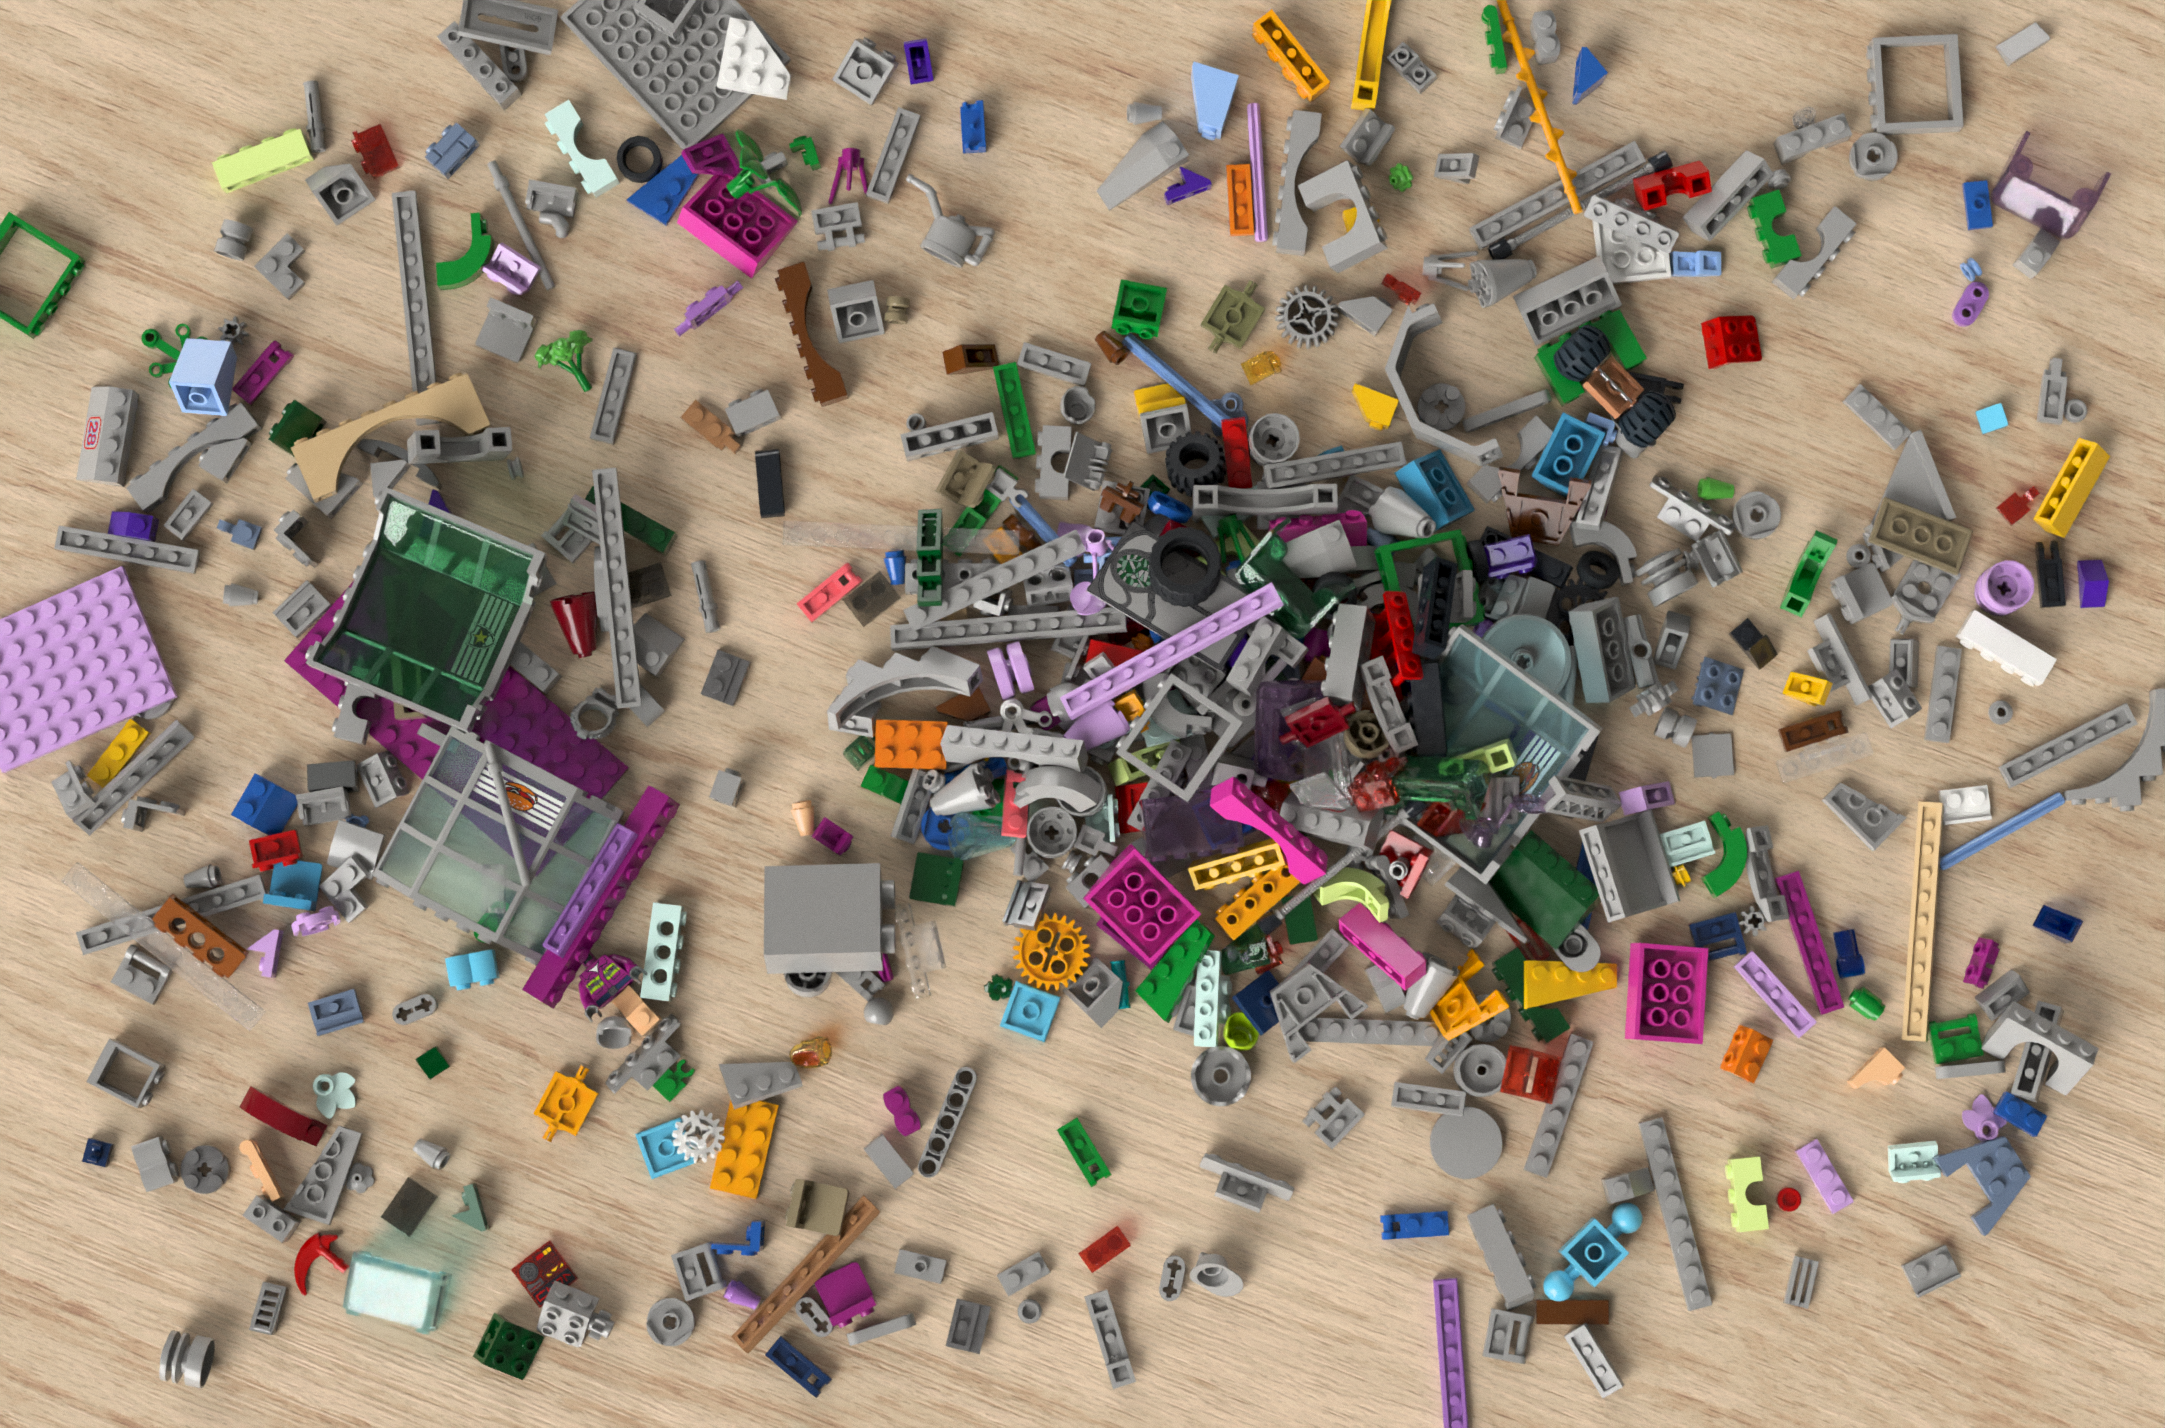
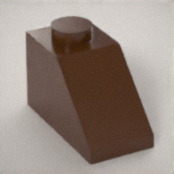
[942,344,999,375]
[936,686,991,722]

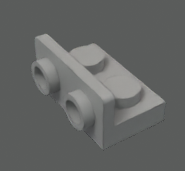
[1339,108,1395,166]
[1868,669,1922,728]
[356,751,409,808]
[51,760,95,819]
[1436,894,1496,950]

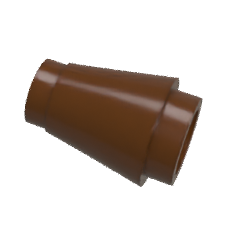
[1095,331,1129,365]

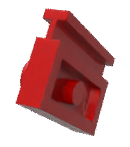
[1115,782,1155,834]

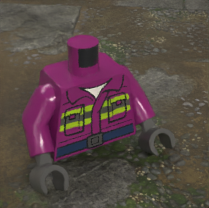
[578,951,648,1022]

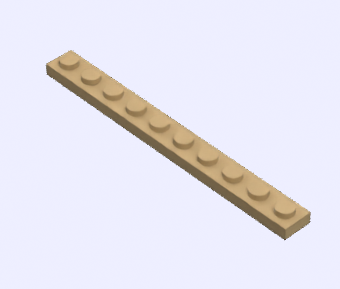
[1902,802,1944,1042]

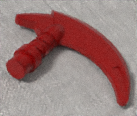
[294,1233,350,1296]

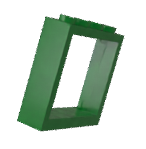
[0,212,85,339]
[1374,529,1485,633]

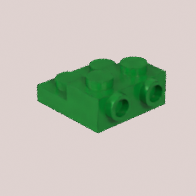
[1111,279,1167,339]

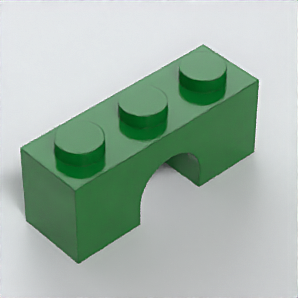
[1747,190,1802,269]

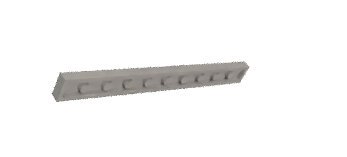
[392,190,441,426]
[592,468,642,709]
[890,607,1127,651]

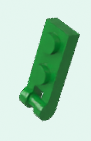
[1481,5,1507,75]
[1057,1118,1112,1187]

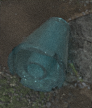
[948,812,1017,860]

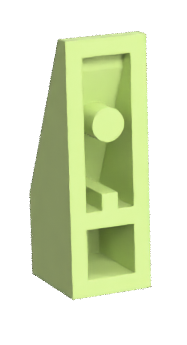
[1107,739,1180,787]

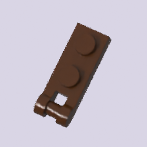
[1778,710,1849,752]

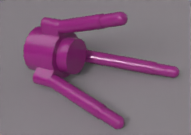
[828,148,868,204]

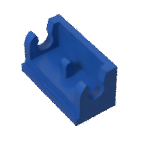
[960,100,986,154]

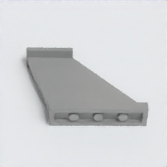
[1863,430,1956,573]

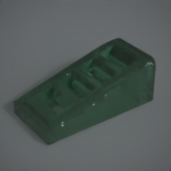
[843,734,876,771]

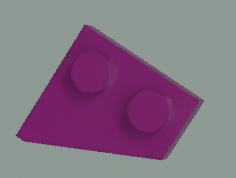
[681,133,743,176]

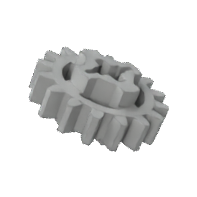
[1629,681,1679,717]

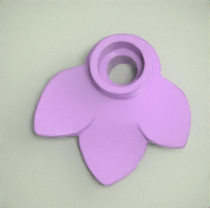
[1962,1094,2007,1142]

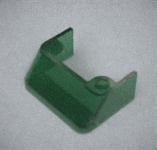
[1235,517,1355,639]

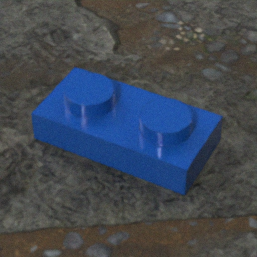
[1993,1092,2047,1137]

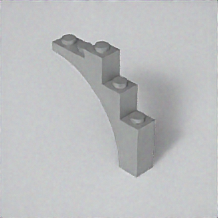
[827,646,983,730]
[2063,688,2165,812]

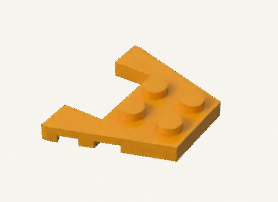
[1430,949,1509,1041]

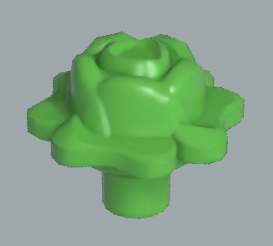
[1389,163,1413,192]

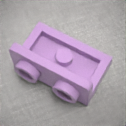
[482,242,541,295]

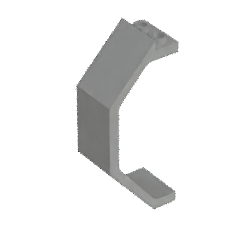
[1385,303,1504,467]

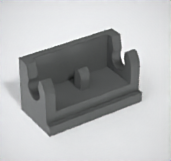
[307,760,360,793]

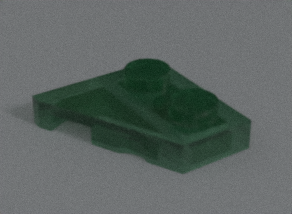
[1221,924,1271,976]

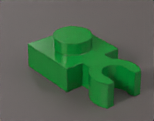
[653,1059,695,1102]

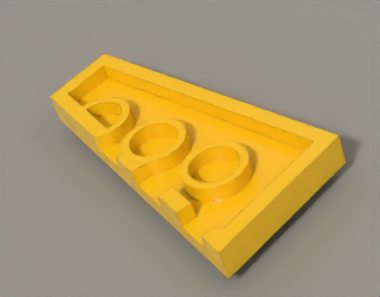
[1524,960,1617,1009]

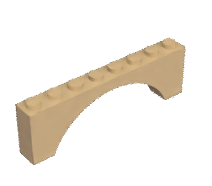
[290,372,491,503]

